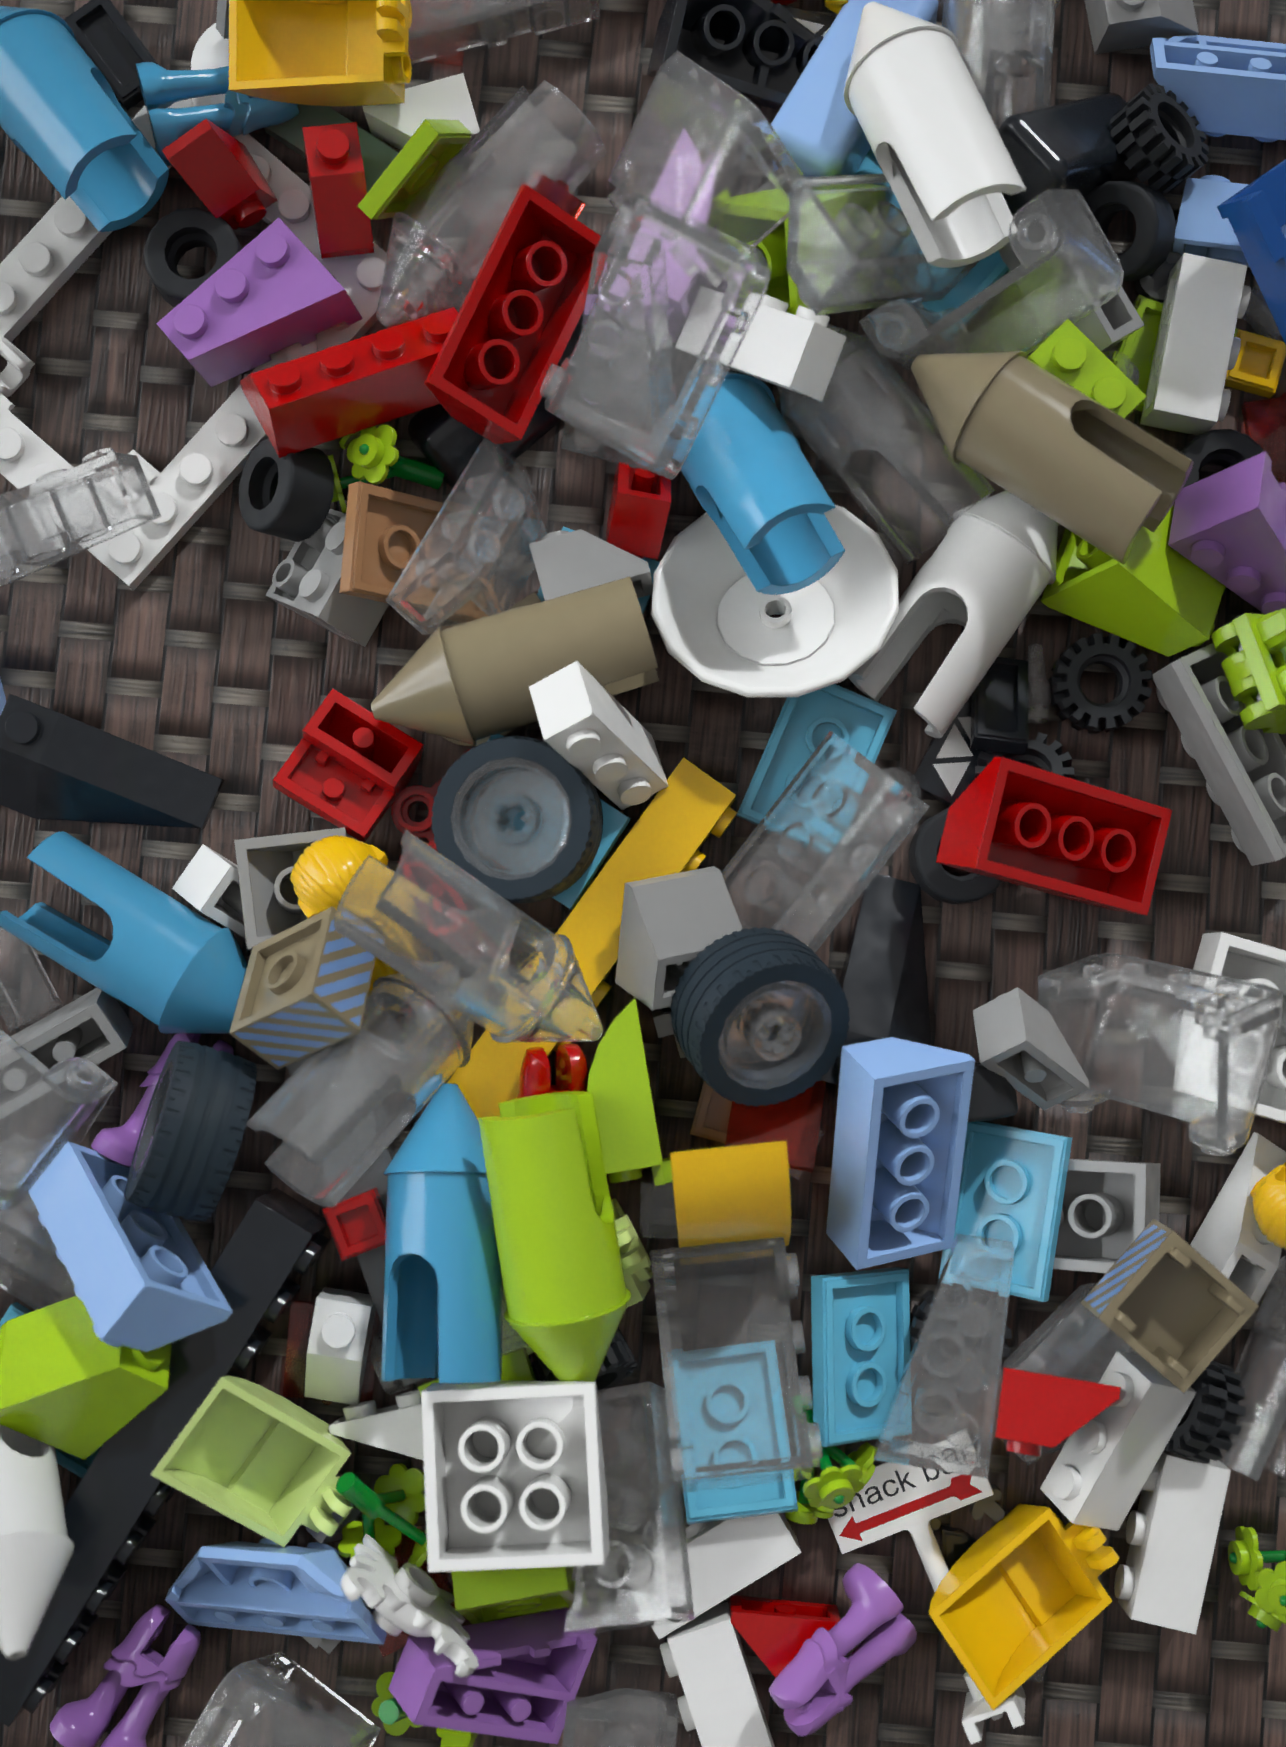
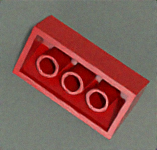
[425,184,615,445]
[240,307,458,458]
[936,756,1172,916]

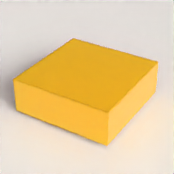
[1224,329,1286,399]

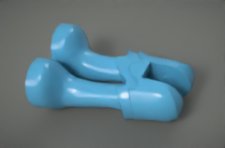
[136,62,299,166]

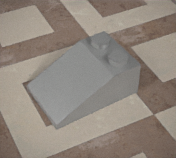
[1053,1158,1161,1273]

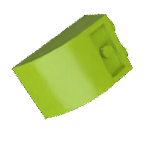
[587,998,672,1186]

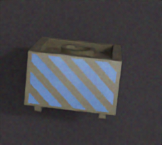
[229,906,379,1070]
[1081,1218,1259,1393]

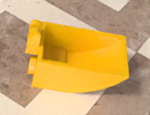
[229,0,412,107]
[670,1141,791,1257]
[929,1504,1119,1711]

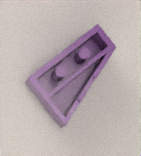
[156,218,363,387]
[1168,451,1286,614]
[388,1608,598,1745]

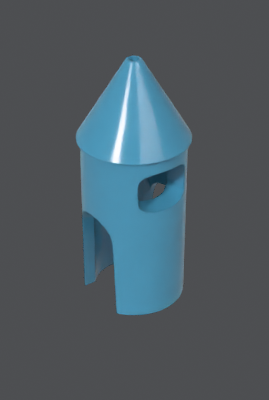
[0,6,169,232]
[663,365,845,595]
[0,831,248,1034]
[381,1084,503,1383]

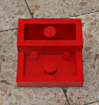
[272,688,424,843]

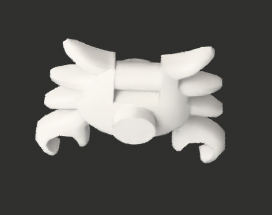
[341,1534,479,1678]

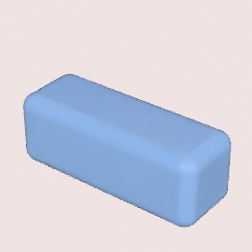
[766,0,939,182]

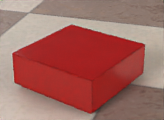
[322,1187,386,1261]

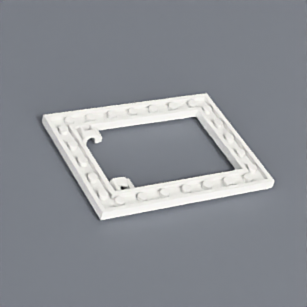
[0,96,413,590]

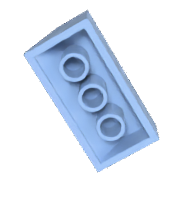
[826,1037,975,1270]
[28,1141,233,1352]

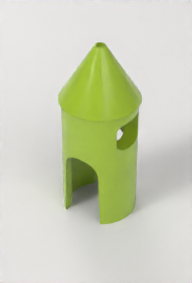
[478,1091,631,1382]

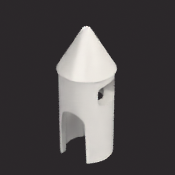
[844,2,1026,268]
[848,490,1058,738]
[0,1425,74,1659]

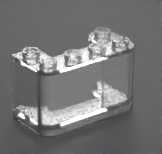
[650,1237,822,1493]

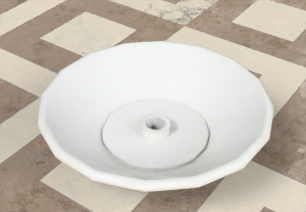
[651,504,899,698]

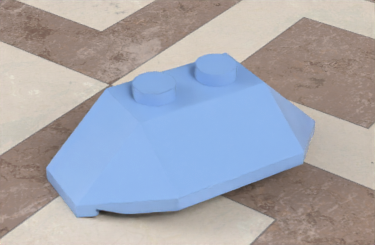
[1150,35,1286,142]
[165,1538,387,1645]

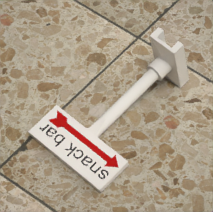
[828,1430,1026,1744]

